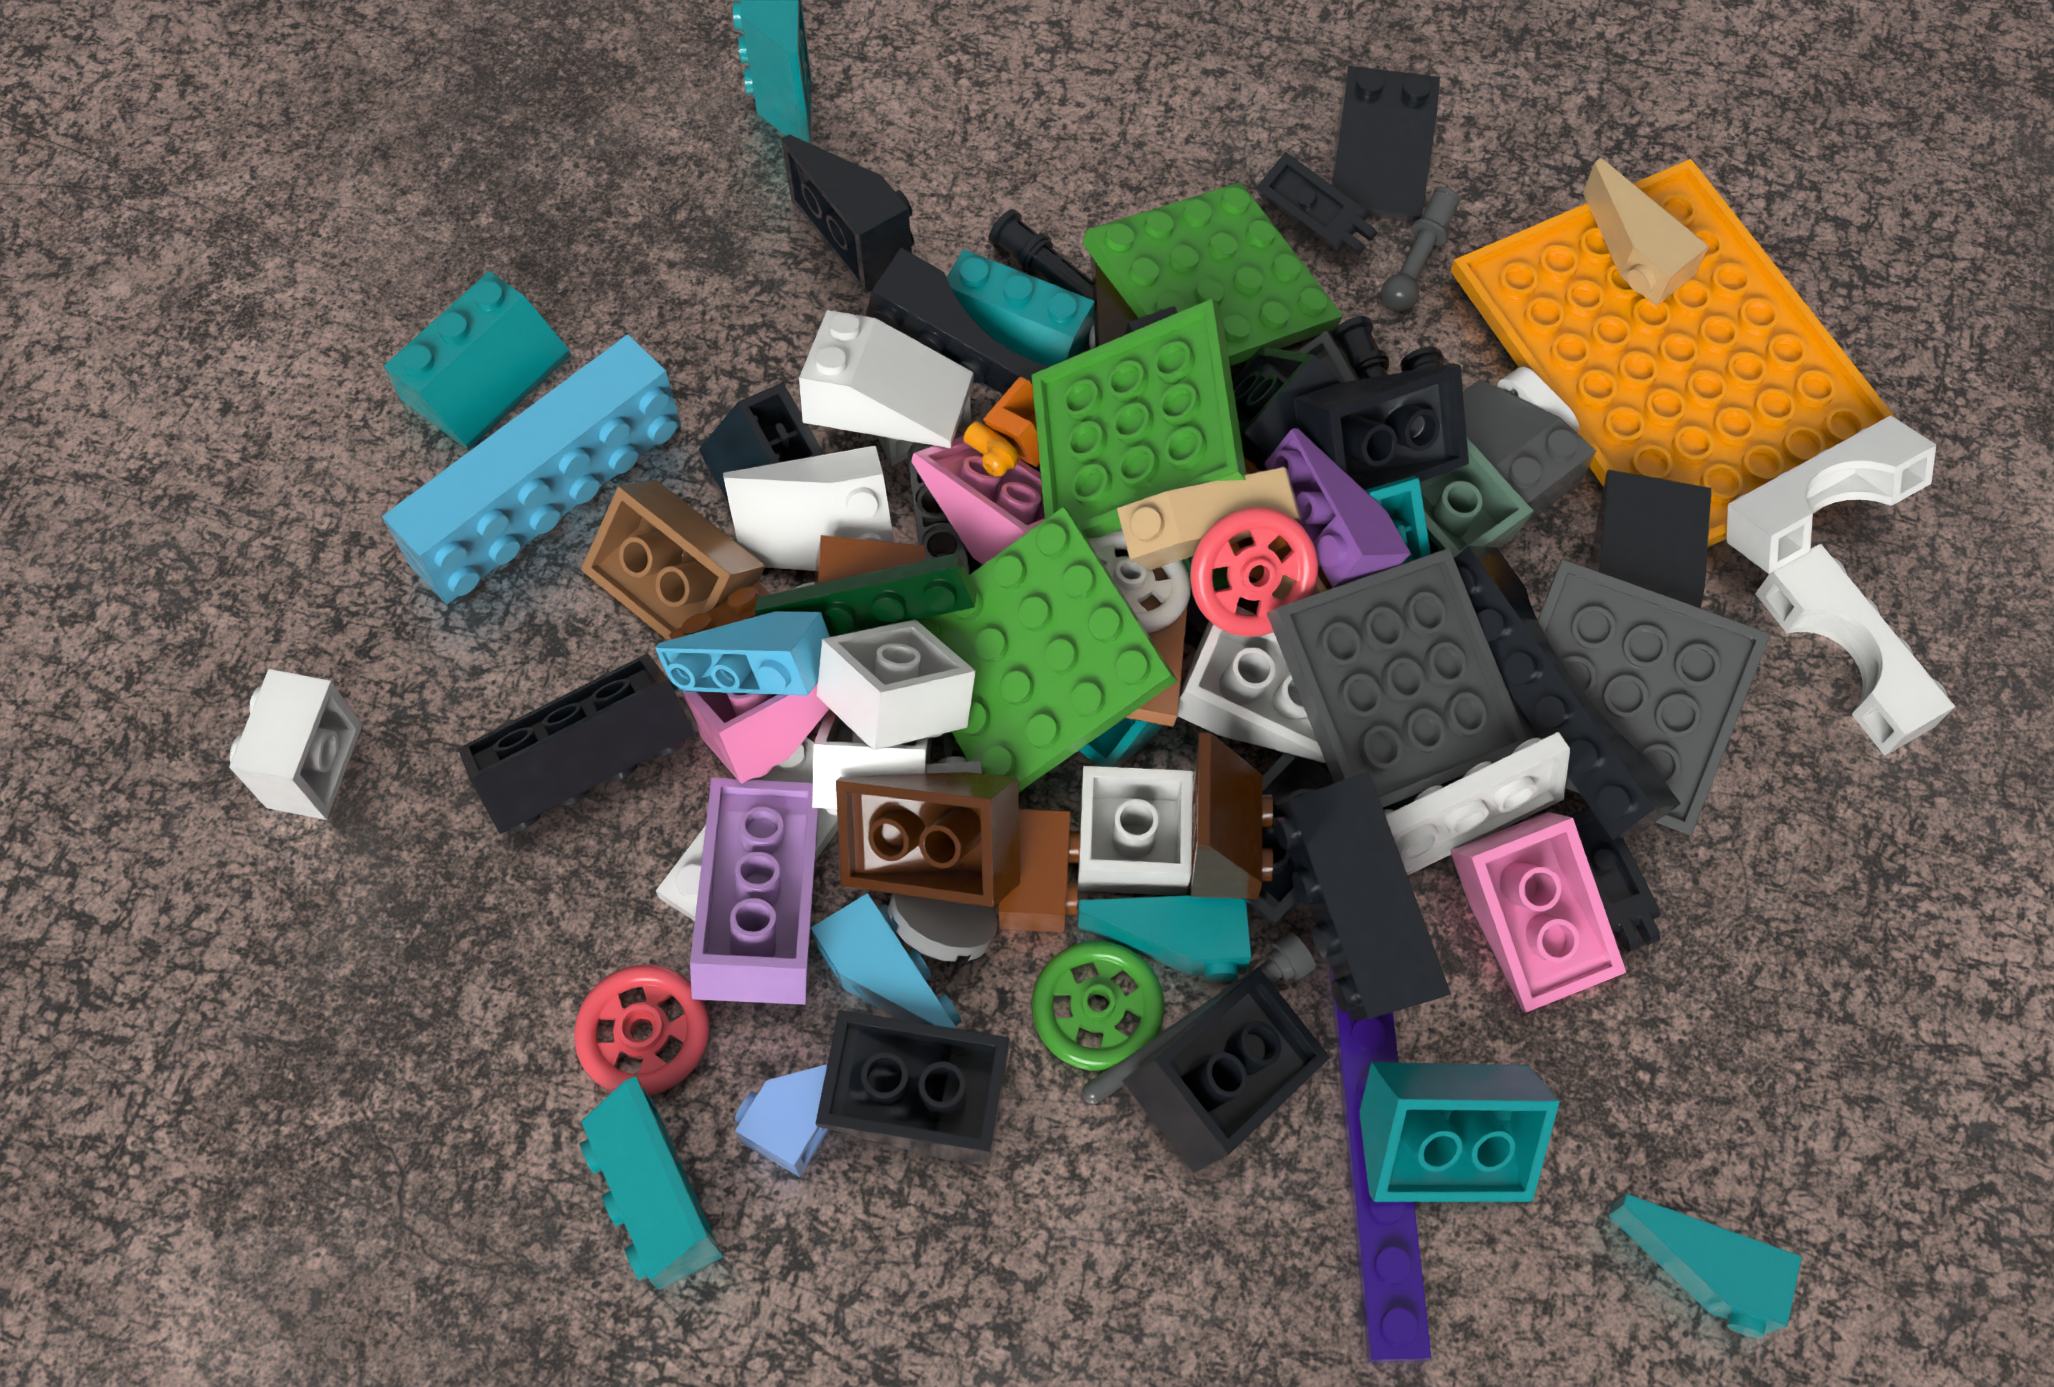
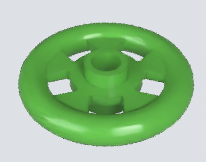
[1031,941,1165,1071]

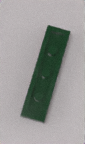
[754,553,976,637]

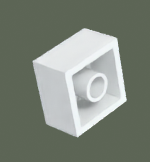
[817,619,976,751]
[229,669,363,820]
[1078,766,1193,896]

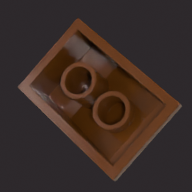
[1191,733,1273,899]
[836,772,1020,907]

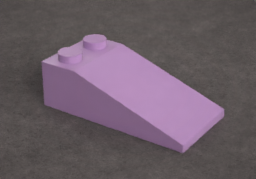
[690,777,819,1005]

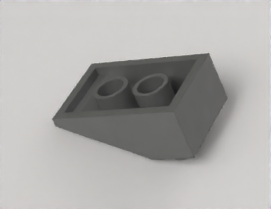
[1463,379,1596,526]

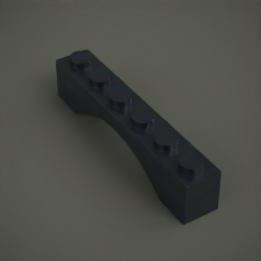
[866,247,1050,395]
[1454,546,1681,840]

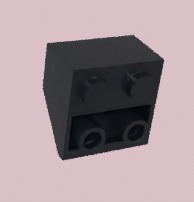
[699,382,825,508]

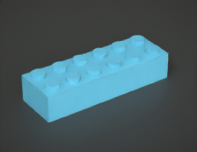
[381,334,681,605]

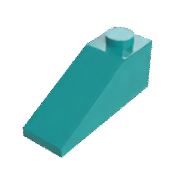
[1077,896,1251,982]
[1608,1194,1802,1338]

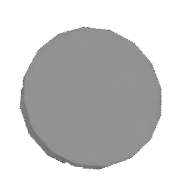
[887,893,998,962]

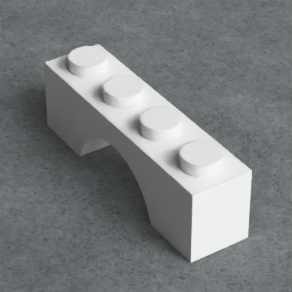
[1726,415,1937,574]
[1755,544,1955,756]

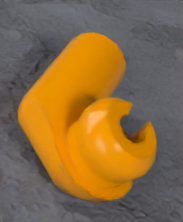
[963,421,1019,477]

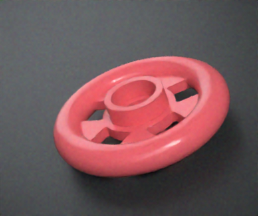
[1190,507,1318,637]
[574,964,709,1096]

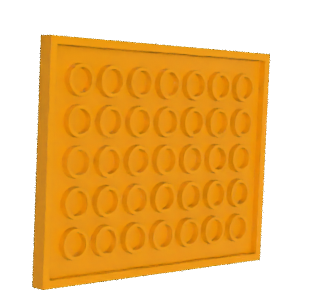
[1450,159,1898,547]

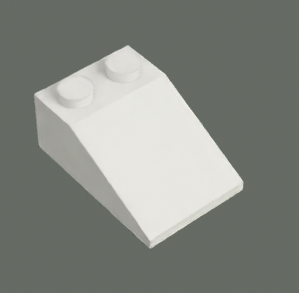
[799,310,974,448]
[723,446,894,571]
[1178,606,1326,763]
[812,709,932,816]

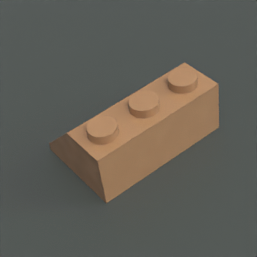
[580,480,766,640]

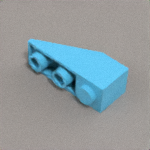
[655,611,830,696]
[811,893,962,1029]

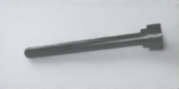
[1082,932,1316,1104]

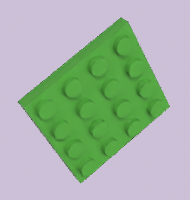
[1082,182,1343,366]
[1031,299,1246,539]
[917,506,1178,793]

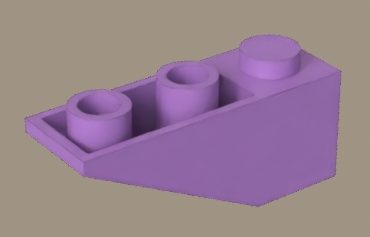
[1265,429,1411,588]

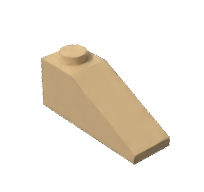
[1583,158,1709,306]
[1117,467,1301,570]

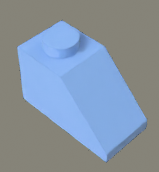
[735,1064,829,1177]

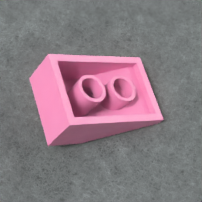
[911,436,1045,565]
[681,683,830,784]
[1450,812,1626,1013]

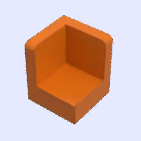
[983,377,1040,467]

